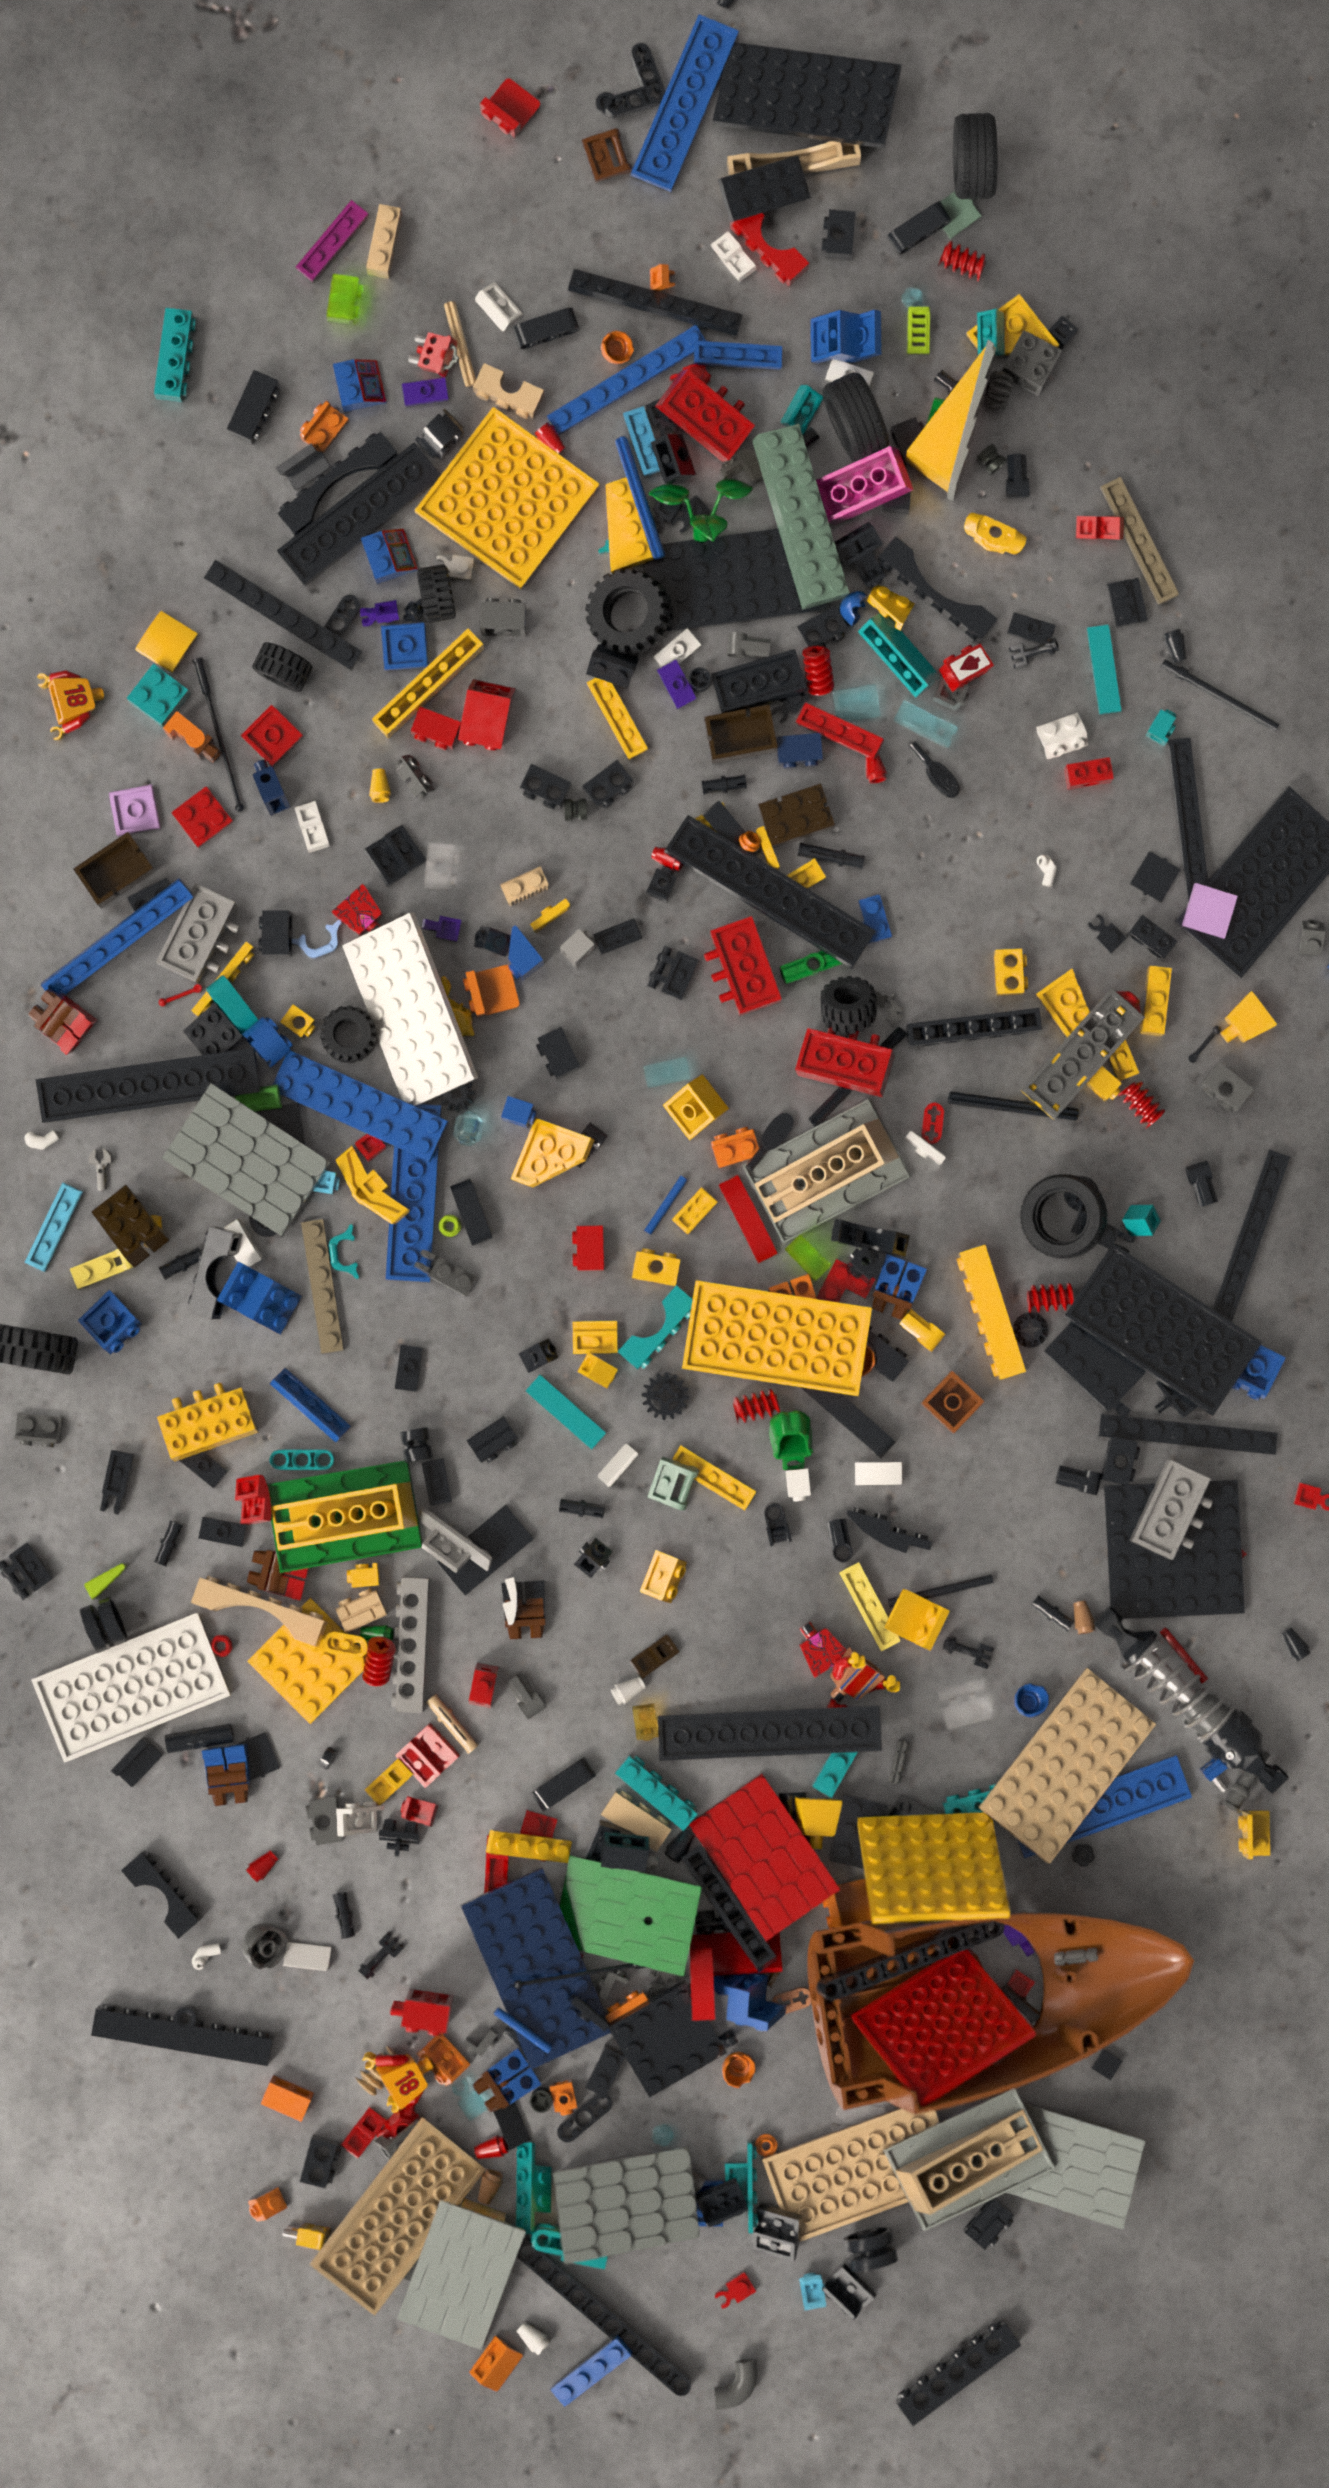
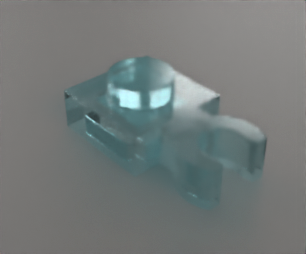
[452,2078,487,2121]

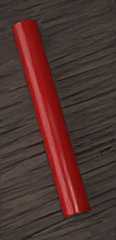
[1159,1627,1209,1684]

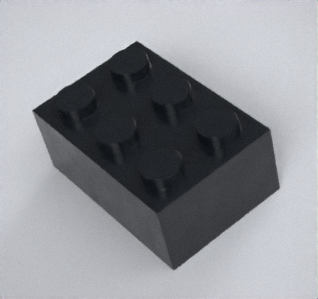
[829,1793,888,1869]

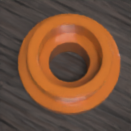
[739,831,761,852]
[755,2134,777,2157]

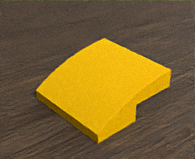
[135,611,198,673]

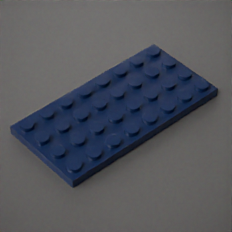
[460,1867,611,2069]

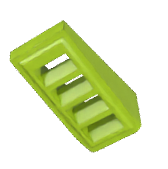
[907,307,930,354]
[84,1563,128,1600]

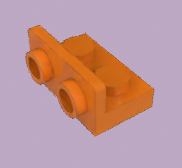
[300,400,349,454]
[711,1127,759,1168]
[416,2033,471,2086]

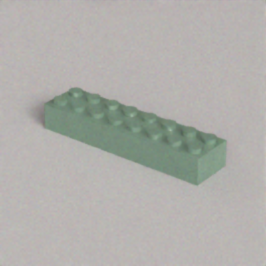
[752,424,849,610]

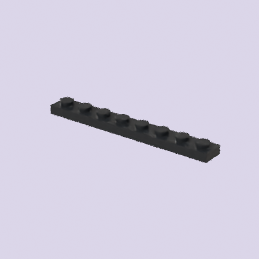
[568,269,743,336]
[204,559,363,671]
[1167,737,1208,904]
[1212,1149,1290,1322]
[1098,1414,1278,1455]

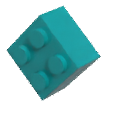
[127,663,191,728]

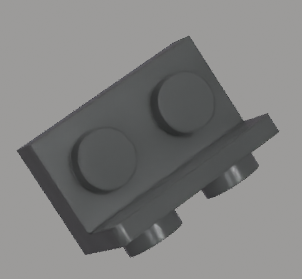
[13,1413,63,1448]

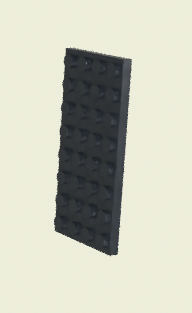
[712,42,902,149]
[643,528,827,633]
[1174,786,1329,978]
[1064,1244,1262,1416]

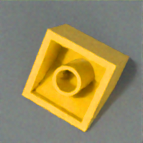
[663,1074,729,1140]

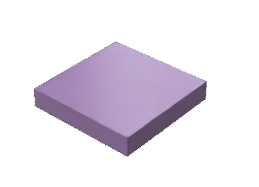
[109,784,161,837]
[1182,883,1237,939]

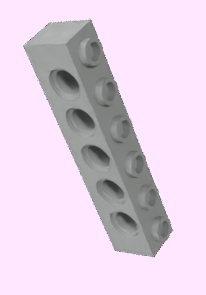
[392,1577,430,1713]

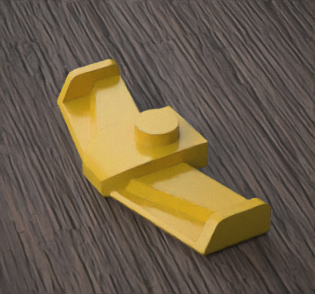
[335,1145,410,1224]

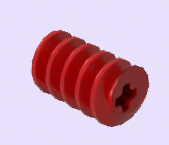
[938,240,987,282]
[802,645,835,696]
[1118,1081,1166,1129]
[1027,1283,1074,1313]
[733,1389,781,1424]
[362,1636,396,1687]

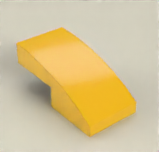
[364,1759,413,1805]

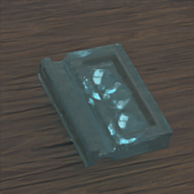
[832,684,880,721]

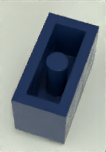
[776,733,823,769]

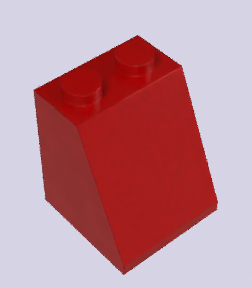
[458,679,516,751]

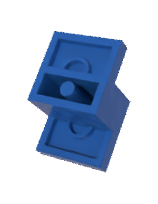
[811,310,882,364]
[217,1261,302,1335]
[713,1973,786,2031]

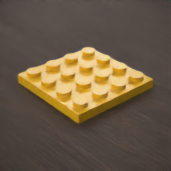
[247,1598,367,1724]

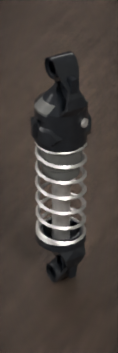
[1093,1606,1289,1794]

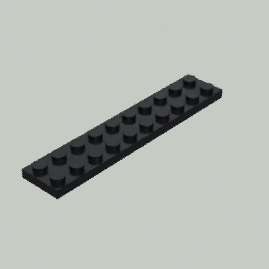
[664,815,876,969]
[35,1048,261,1123]
[658,1706,882,1761]

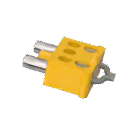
[283,2222,331,2250]

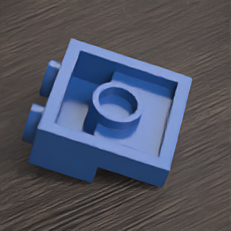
[77,1290,142,1355]
[1232,1345,1286,1400]

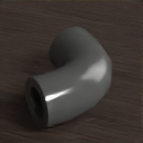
[714,2359,758,2410]

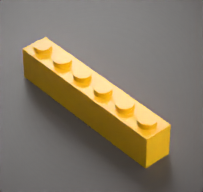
[372,629,484,739]
[956,1245,1026,1380]

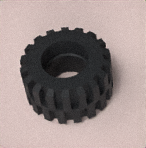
[417,564,456,623]
[252,642,313,692]
[820,976,877,1034]
[320,1005,377,1063]

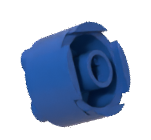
[242,1017,293,1068]

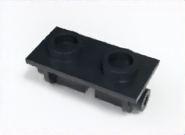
[695,1910,730,1935]

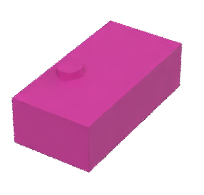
[816,446,914,525]

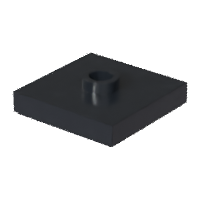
[255,1103,306,1146]

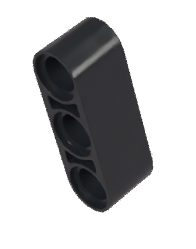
[887,201,952,255]
[513,307,580,349]
[450,1178,493,1246]
[531,1757,596,1812]

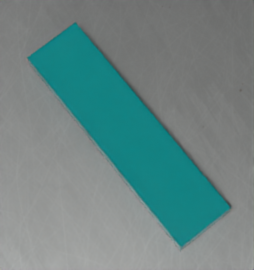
[1086,624,1122,715]
[526,1375,606,1450]

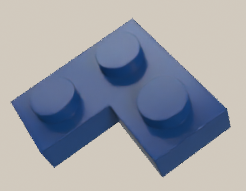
[858,894,892,944]

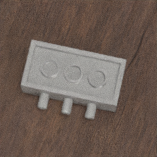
[156,883,240,984]
[1129,1460,1213,1560]

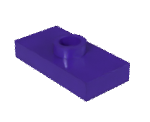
[402,378,449,407]
[656,659,697,709]

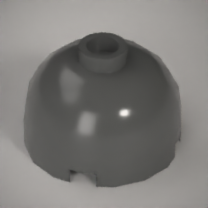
[242,1923,287,1970]

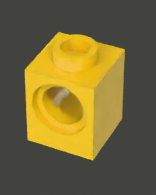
[280,1004,316,1039]
[1086,1066,1122,1101]
[577,1353,618,1388]

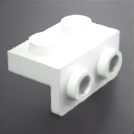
[1036,713,1088,759]
[337,1801,384,1836]

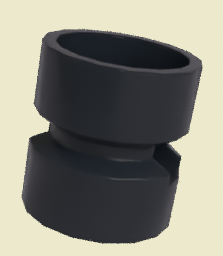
[400,1427,433,1463]

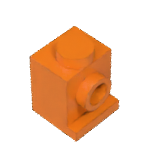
[550,2079,577,2116]

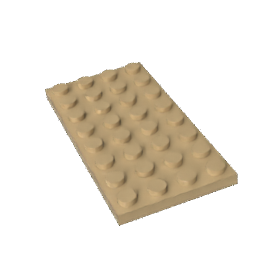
[978,1668,1156,1864]
[762,2108,939,2242]
[309,2118,486,2316]

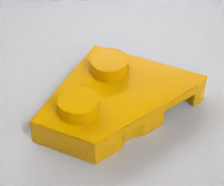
[867,585,915,630]

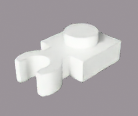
[436,555,474,581]

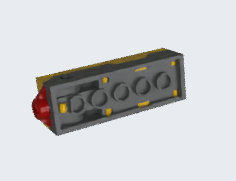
[1021,988,1145,1120]

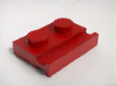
[520,1810,558,1862]

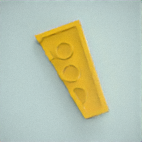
[606,477,654,574]

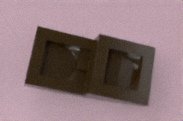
[629,1634,680,1679]

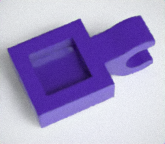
[360,600,399,627]
[421,916,461,942]
[1003,1924,1035,1957]

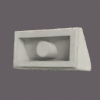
[475,282,523,331]
[598,1444,638,1487]
[283,1942,331,1971]

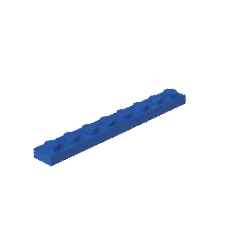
[547,325,706,436]
[41,878,194,994]

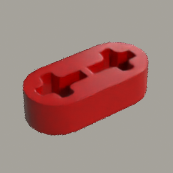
[921,1102,944,1145]

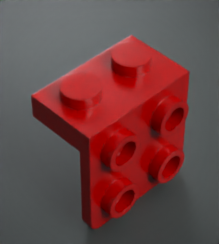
[480,78,540,138]

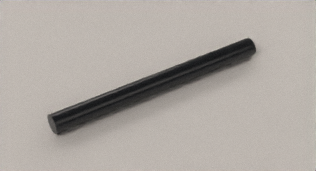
[888,1574,994,1607]

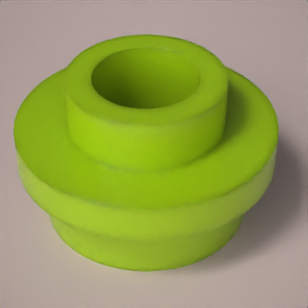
[439,1215,461,1237]

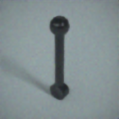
[1188,1026,1221,1063]

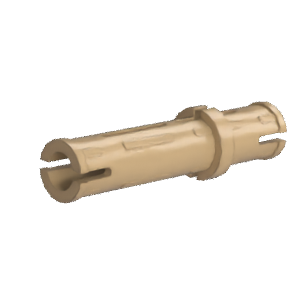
[425,1694,479,1754]

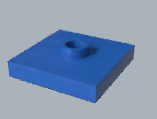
[381,622,428,671]

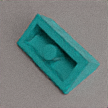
[977,309,1005,356]
[780,385,823,435]

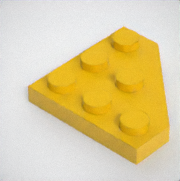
[966,294,1059,356]
[511,1118,594,1188]

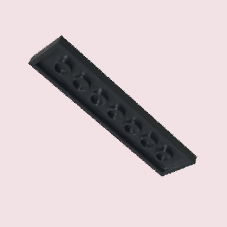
[277,442,441,586]

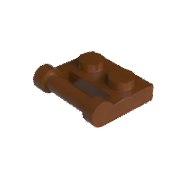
[582,128,633,183]

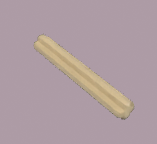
[444,301,476,387]

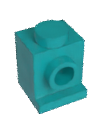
[1145,709,1177,746]

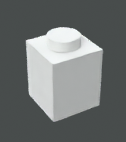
[785,1469,811,1501]

